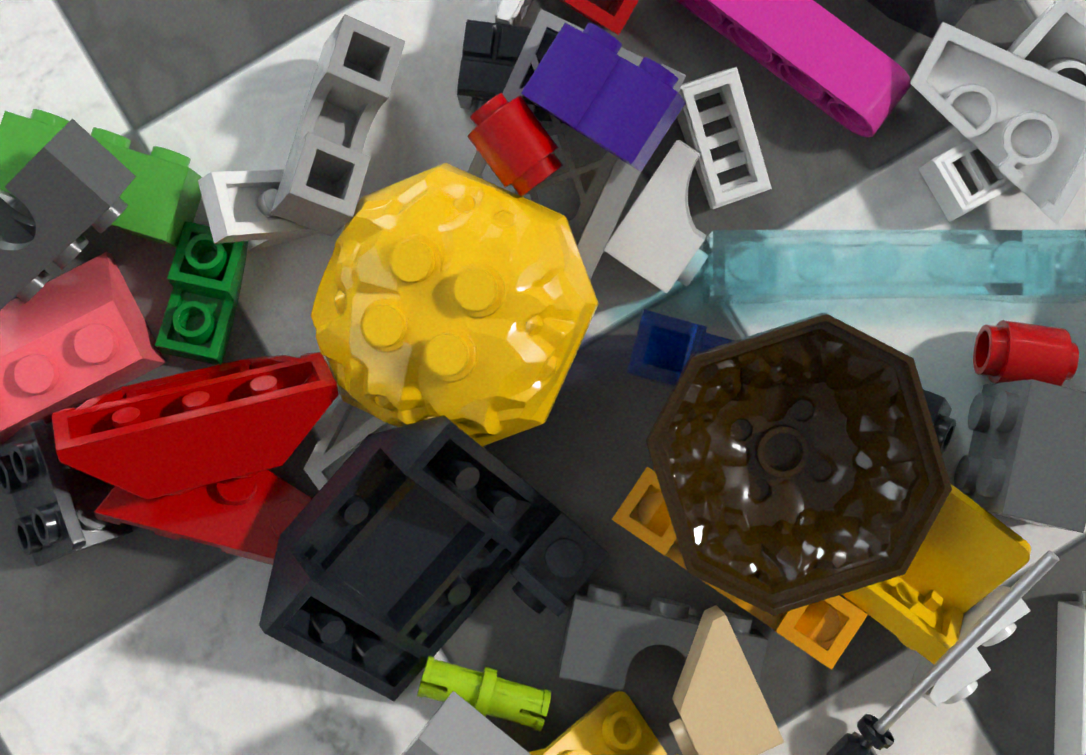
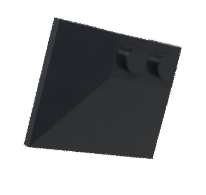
[259,415,561,702]

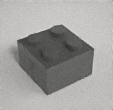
[954,379,1086,533]

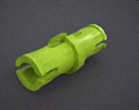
[417,656,551,732]

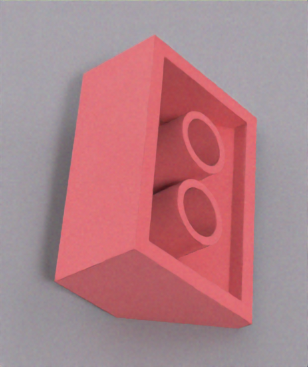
[0,252,166,446]

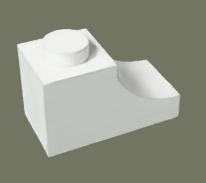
[604,140,709,293]

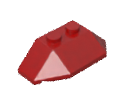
[52,352,339,500]

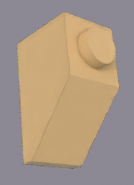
[669,605,785,755]

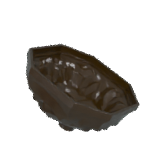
[645,312,952,616]

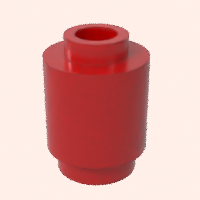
[467,93,563,197]
[973,320,1079,386]

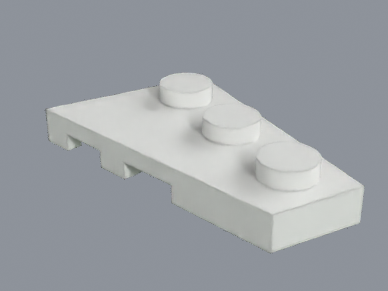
[910,22,1086,225]

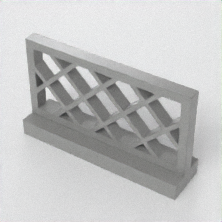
[467,9,686,279]

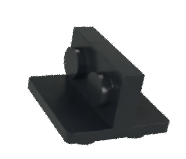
[0,419,133,566]

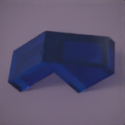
[626,309,735,389]

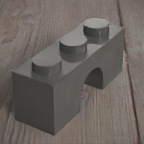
[0,118,136,310]
[558,584,768,691]

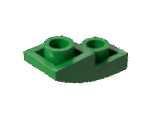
[155,221,248,365]

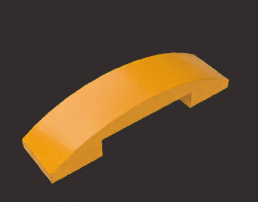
[612,467,868,670]

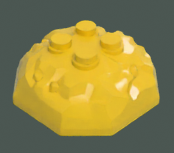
[311,163,599,446]

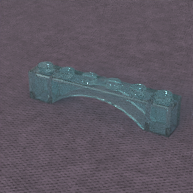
[703,230,1086,304]

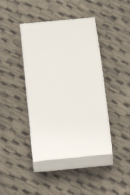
[910,585,1030,707]

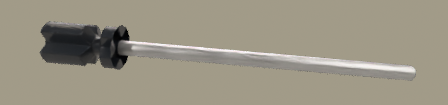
[826,550,1059,755]

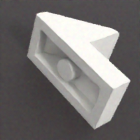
[198,169,320,252]

